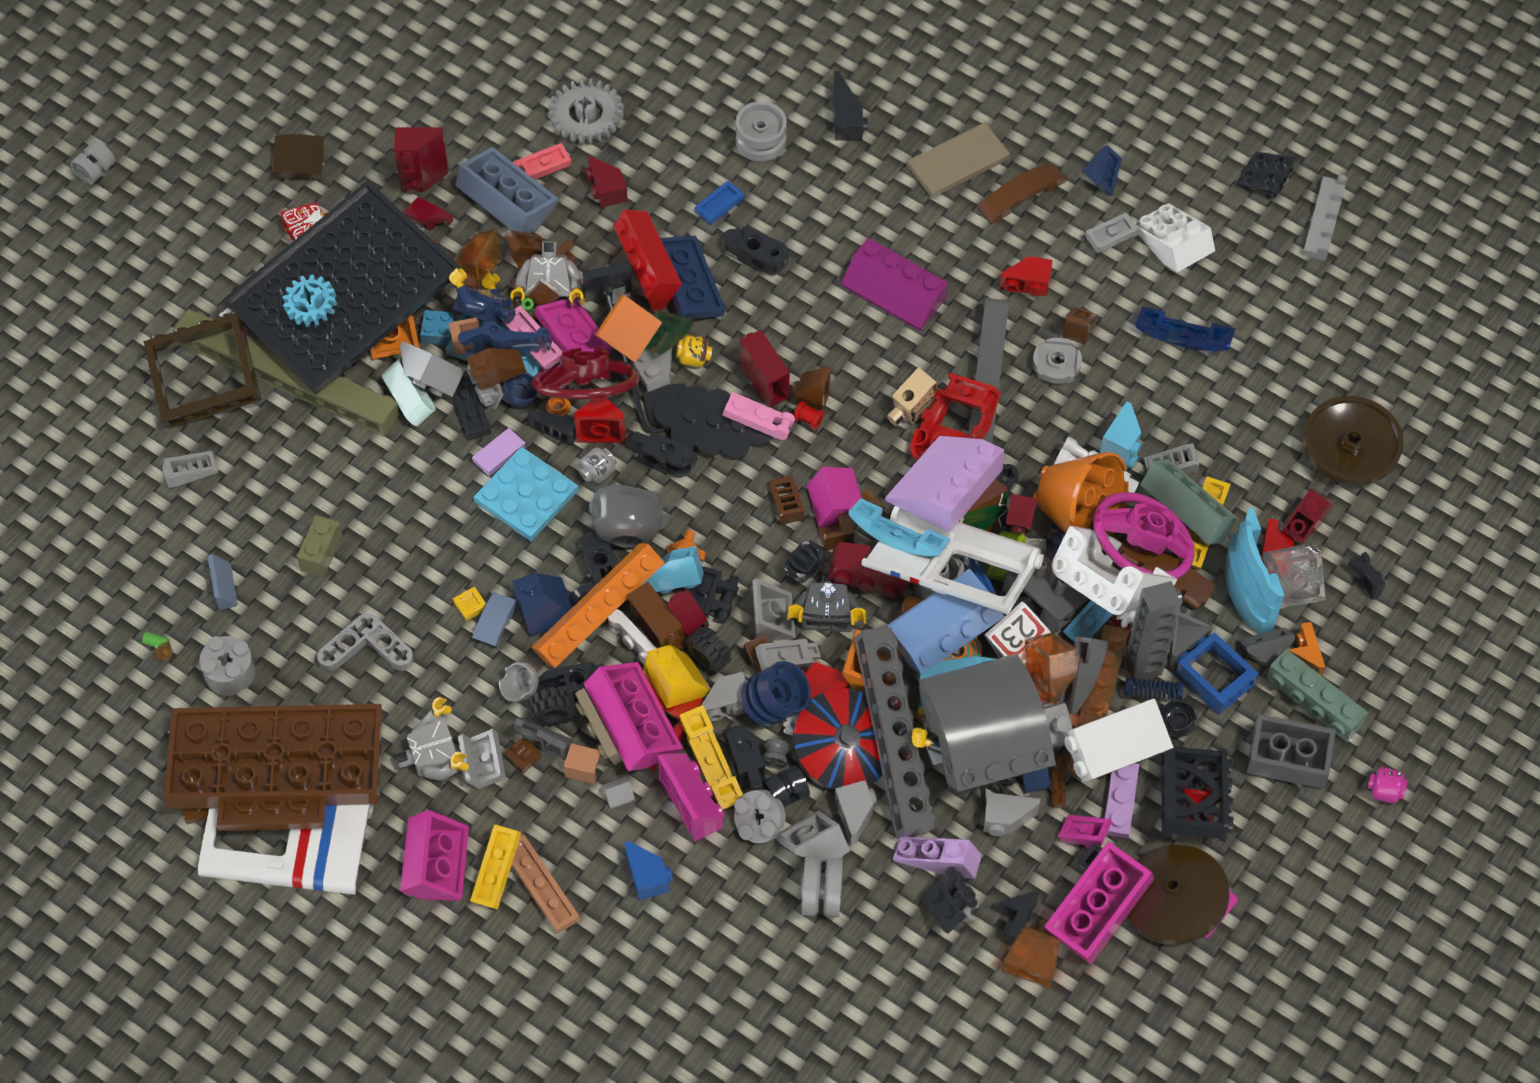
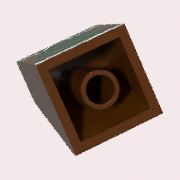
[959,478,1008,532]

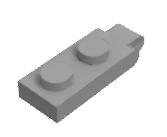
[755,639,821,671]

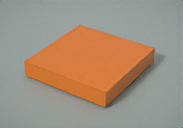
[595,295,662,363]

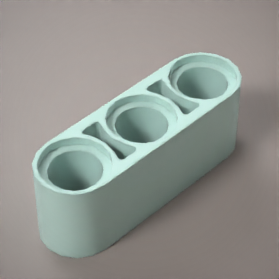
[382,358,436,426]

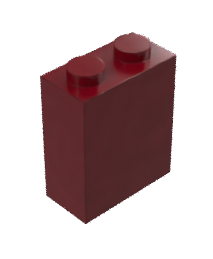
[740,330,790,408]

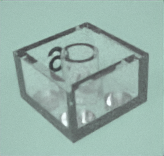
[1263,544,1326,608]

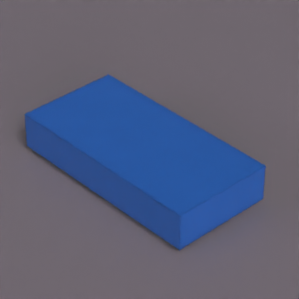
[694,181,744,225]

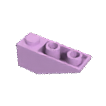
[893,837,982,879]

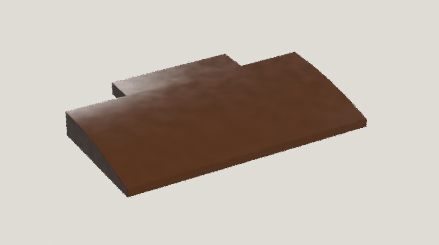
[164,704,382,831]

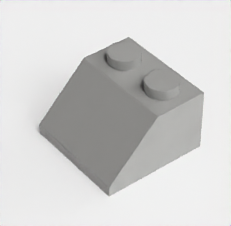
[400,341,465,397]

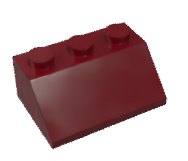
[394,127,449,193]

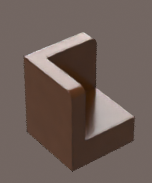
[819,512,854,551]

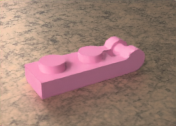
[723,392,795,440]

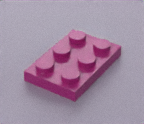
[534,298,613,354]

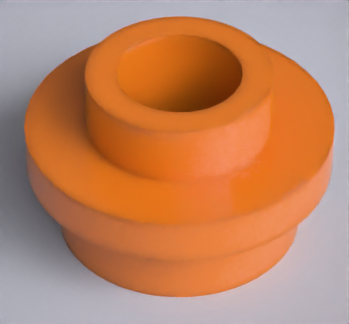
[546,397,571,416]

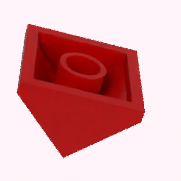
[574,397,626,444]

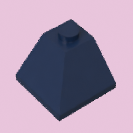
[512,573,573,637]

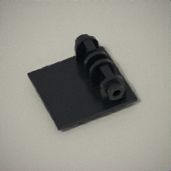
[1235,151,1297,200]

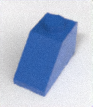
[624,841,673,900]

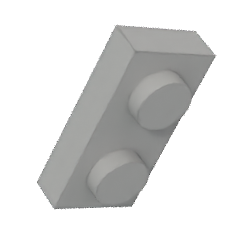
[1085,213,1139,253]

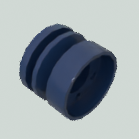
[741,661,811,726]

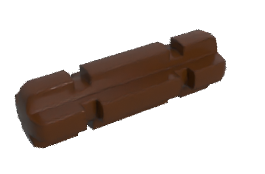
[1051,758,1066,808]

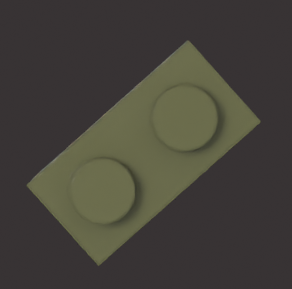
[297,515,343,578]

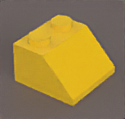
[643,645,711,708]

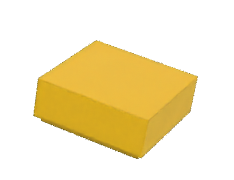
[453,586,486,621]

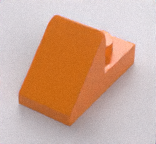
[1289,622,1325,676]

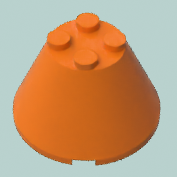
[1033,452,1129,536]

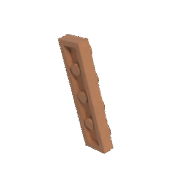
[511,834,580,934]

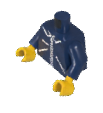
[449,268,516,323]

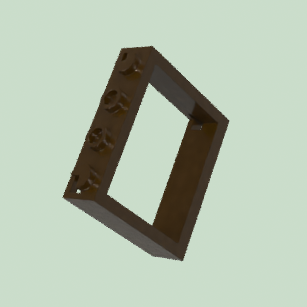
[143,313,262,428]

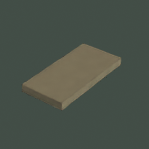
[907,122,1010,198]

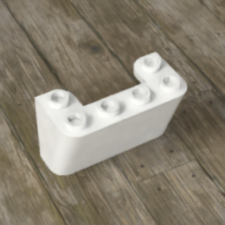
[1052,526,1177,615]

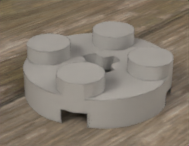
[1033,338,1082,384]
[734,790,785,843]

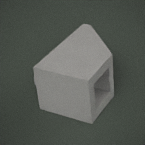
[701,672,746,722]

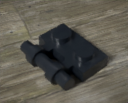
[689,566,739,623]
[920,867,978,934]

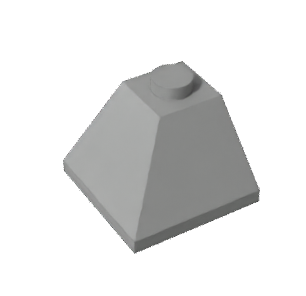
[775,810,850,863]

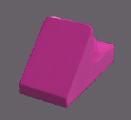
[1058,815,1112,850]

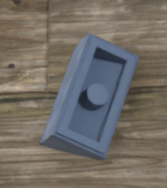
[208,554,238,610]

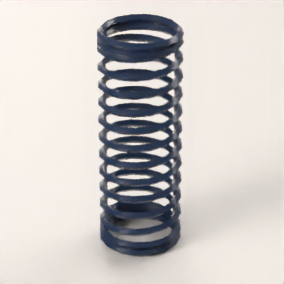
[1125,677,1183,701]

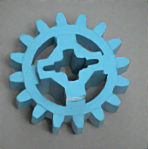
[283,275,337,327]

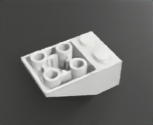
[1134,204,1215,272]

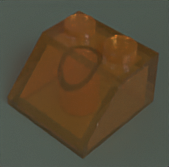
[455,229,501,288]
[1025,633,1079,704]

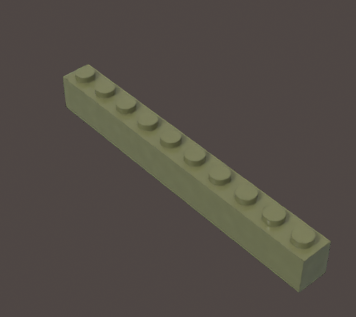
[173,309,399,437]

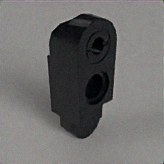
[722,226,789,275]
[625,431,698,478]
[579,531,619,586]
[537,662,602,702]
[723,725,766,791]

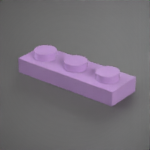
[1105,763,1139,839]

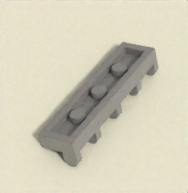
[1303,175,1347,261]

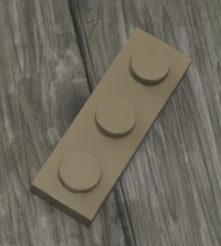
[575,688,623,765]

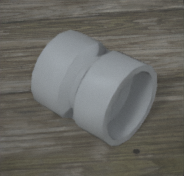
[70,140,116,185]

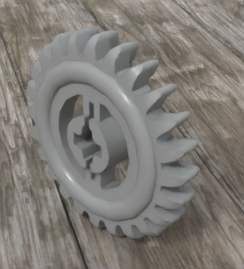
[548,78,624,143]

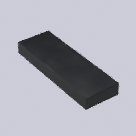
[452,372,491,441]

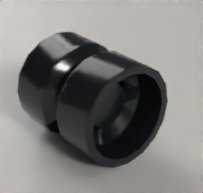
[762,765,810,808]

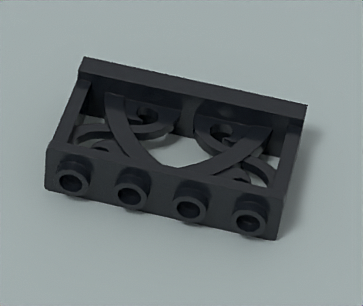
[1161,742,1234,842]

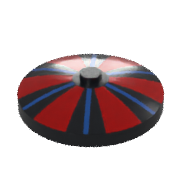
[792,688,896,791]

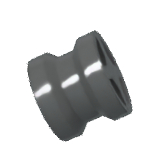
[762,739,790,769]

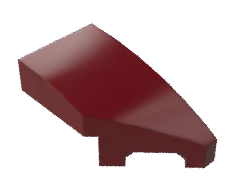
[403,197,454,230]

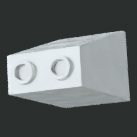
[1064,698,1173,782]

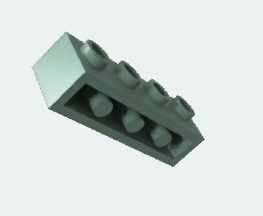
[1140,459,1237,544]
[1266,649,1368,742]

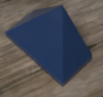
[1082,145,1122,196]

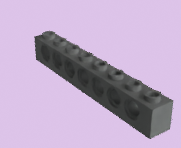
[854,627,935,838]

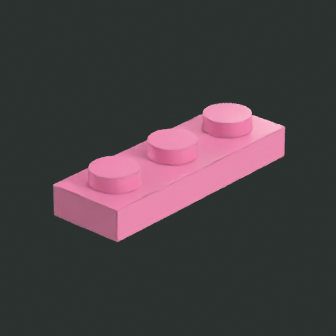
[501,305,562,369]

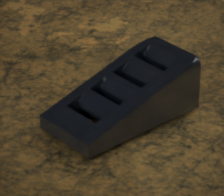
[528,410,576,446]

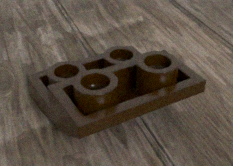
[272,134,324,180]

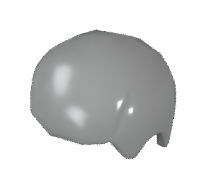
[499,661,539,702]

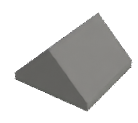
[753,578,796,641]

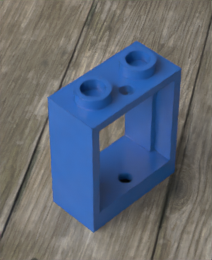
[1175,632,1259,715]

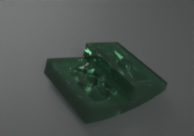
[644,310,693,355]

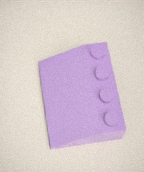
[885,436,1004,532]

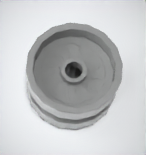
[736,101,787,162]
[800,856,843,917]

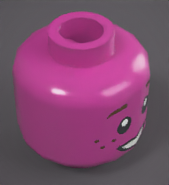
[1367,767,1408,804]

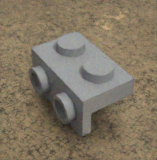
[458,729,506,789]

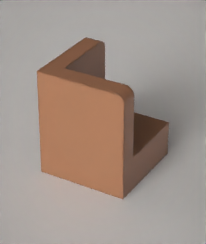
[449,318,479,356]
[564,743,601,784]

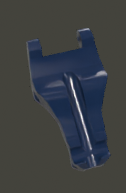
[458,321,552,361]

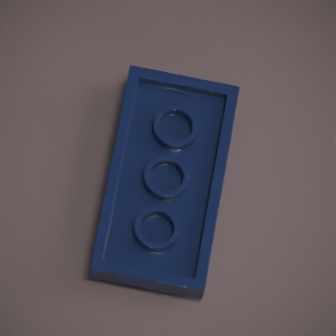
[660,235,726,319]

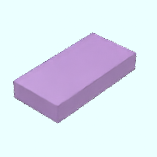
[472,428,526,476]

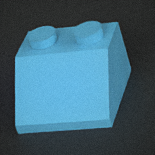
[1100,401,1142,472]

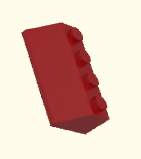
[613,210,682,315]

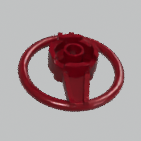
[532,347,639,399]

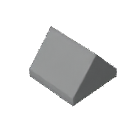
[601,777,635,809]

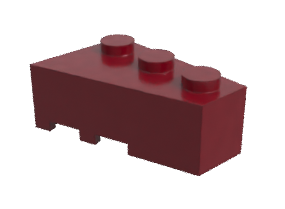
[827,542,911,599]

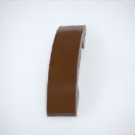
[978,163,1067,225]

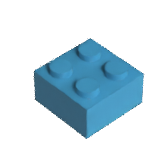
[420,310,456,345]

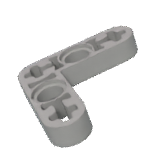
[317,613,414,672]

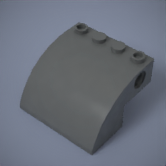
[919,654,1056,792]

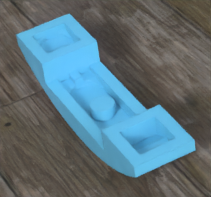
[849,498,950,556]

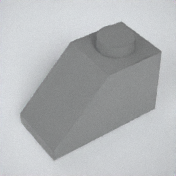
[835,780,876,845]
[983,793,1040,836]

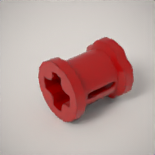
[794,401,825,431]

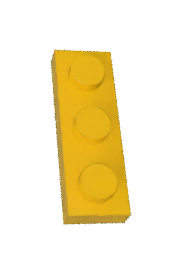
[470,825,521,910]

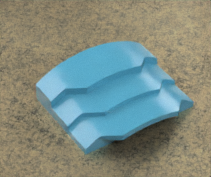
[1225,508,1284,634]

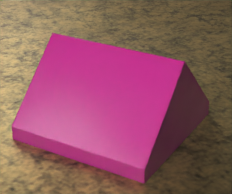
[807,467,862,528]

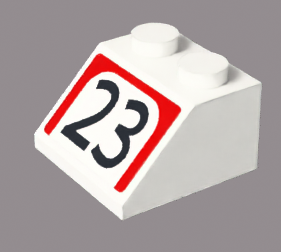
[985,602,1059,673]

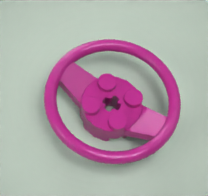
[1093,492,1195,579]

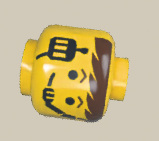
[676,334,712,368]

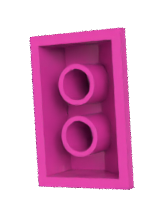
[658,754,725,841]
[400,810,469,901]

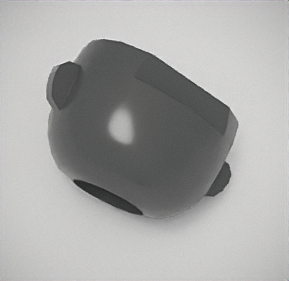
[589,485,668,547]

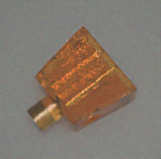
[1002,920,1060,989]

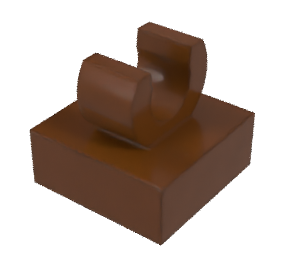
[556,238,577,264]
[505,737,542,774]

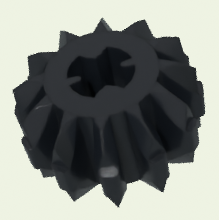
[784,540,826,583]

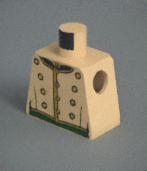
[887,367,938,426]

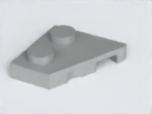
[631,338,673,392]

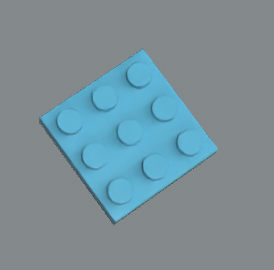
[474,447,579,541]

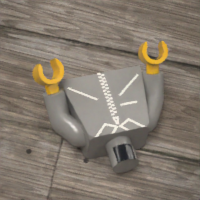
[511,241,585,306]
[395,697,469,781]

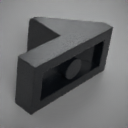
[997,891,1039,948]

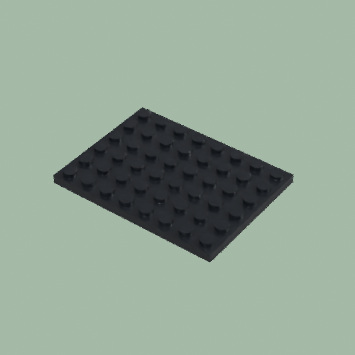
[222,180,462,395]

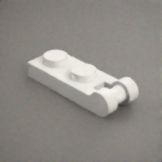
[608,609,657,665]

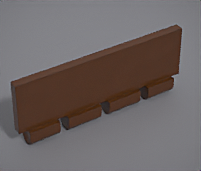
[1118,539,1216,610]

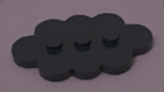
[654,386,773,460]

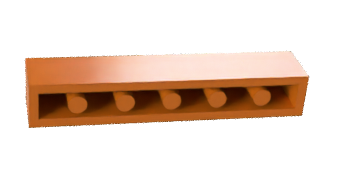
[531,543,665,668]

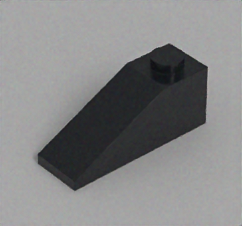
[834,71,868,141]

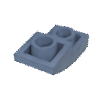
[472,592,517,647]

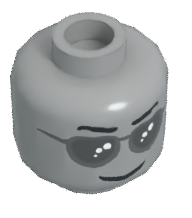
[579,448,617,484]

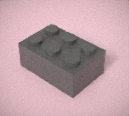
[1246,714,1336,789]

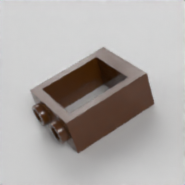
[627,581,687,652]

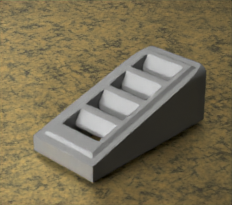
[1143,444,1199,474]
[162,451,218,488]

